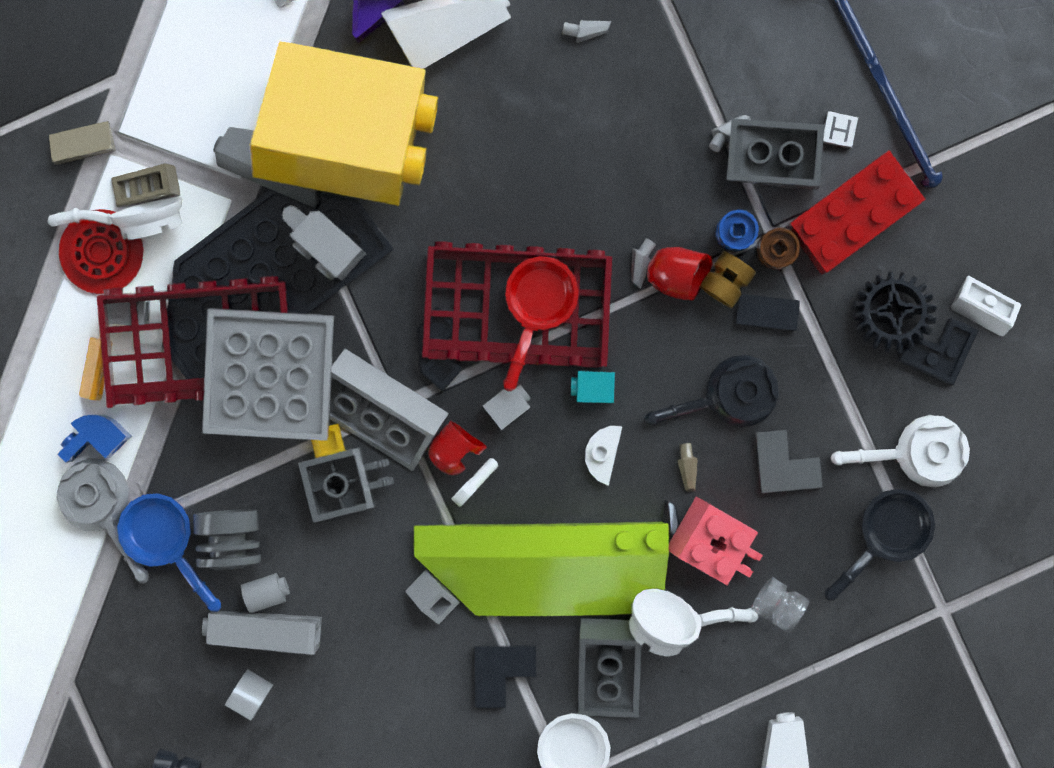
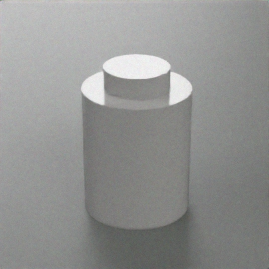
[241,573,290,613]

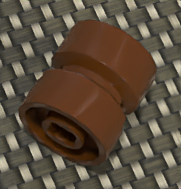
[755,228,800,270]

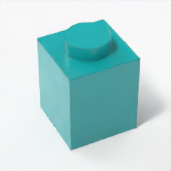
[571,371,615,403]

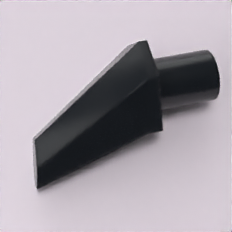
[663,500,680,542]

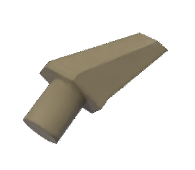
[678,443,698,492]

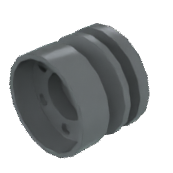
[193,509,261,570]

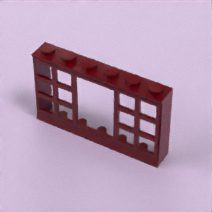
[422,241,612,368]
[96,276,288,408]

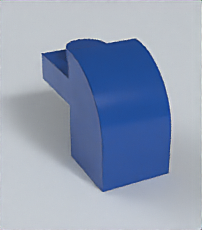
[57,414,132,463]

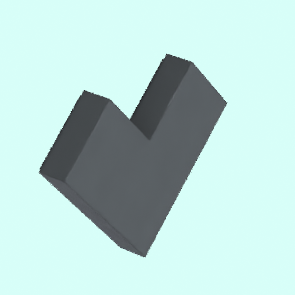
[755,430,823,493]

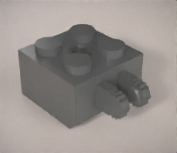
[298,447,394,523]

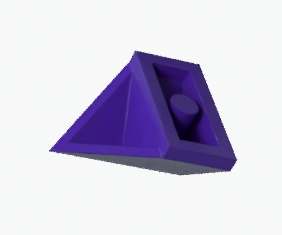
[352,0,405,44]

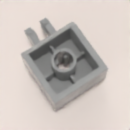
[282,205,366,281]

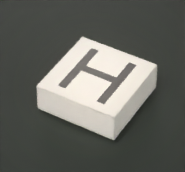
[823,111,858,148]

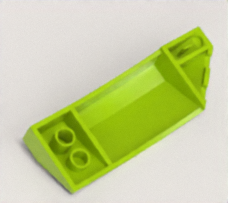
[413,521,669,616]

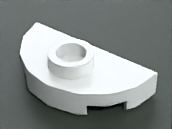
[585,426,622,485]

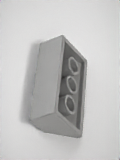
[329,349,449,471]

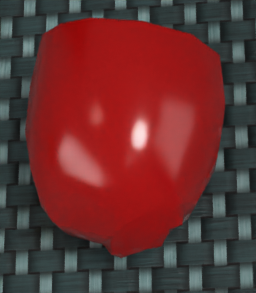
[647,247,713,301]

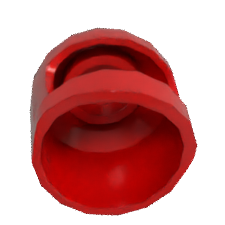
[428,421,487,476]

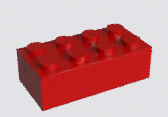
[786,150,926,275]

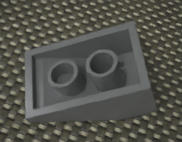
[727,118,825,191]
[578,618,641,718]

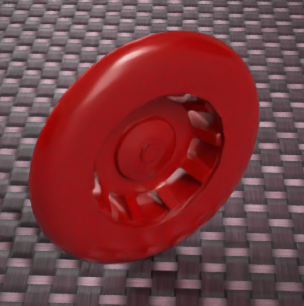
[59,209,144,294]

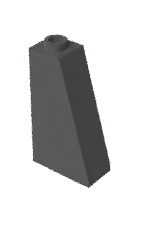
[213,127,325,208]

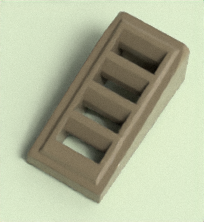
[111,163,180,208]

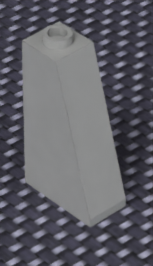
[202,611,322,655]

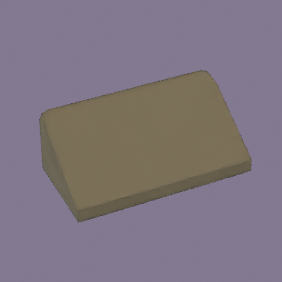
[49,121,116,165]

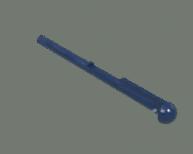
[834,0,943,188]

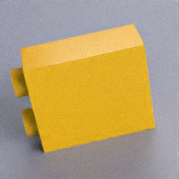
[250,41,439,206]

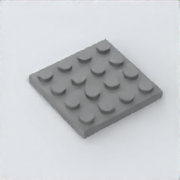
[203,308,334,441]

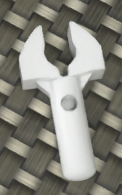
[451,458,498,507]

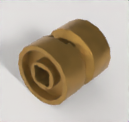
[699,251,756,308]

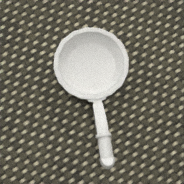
[47,197,183,240]
[831,415,970,488]
[629,589,758,656]
[537,713,611,768]

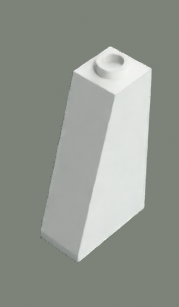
[381,0,511,69]
[762,713,809,768]

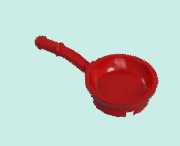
[503,256,579,391]

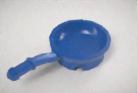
[117,493,221,612]

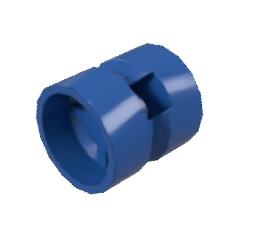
[715,210,759,253]

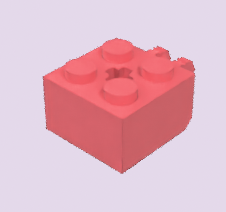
[669,496,763,585]

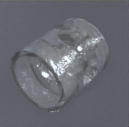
[751,577,809,633]

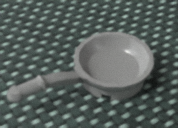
[56,458,149,584]

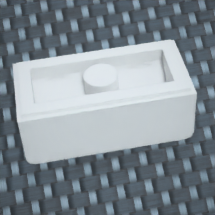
[951,276,1021,337]

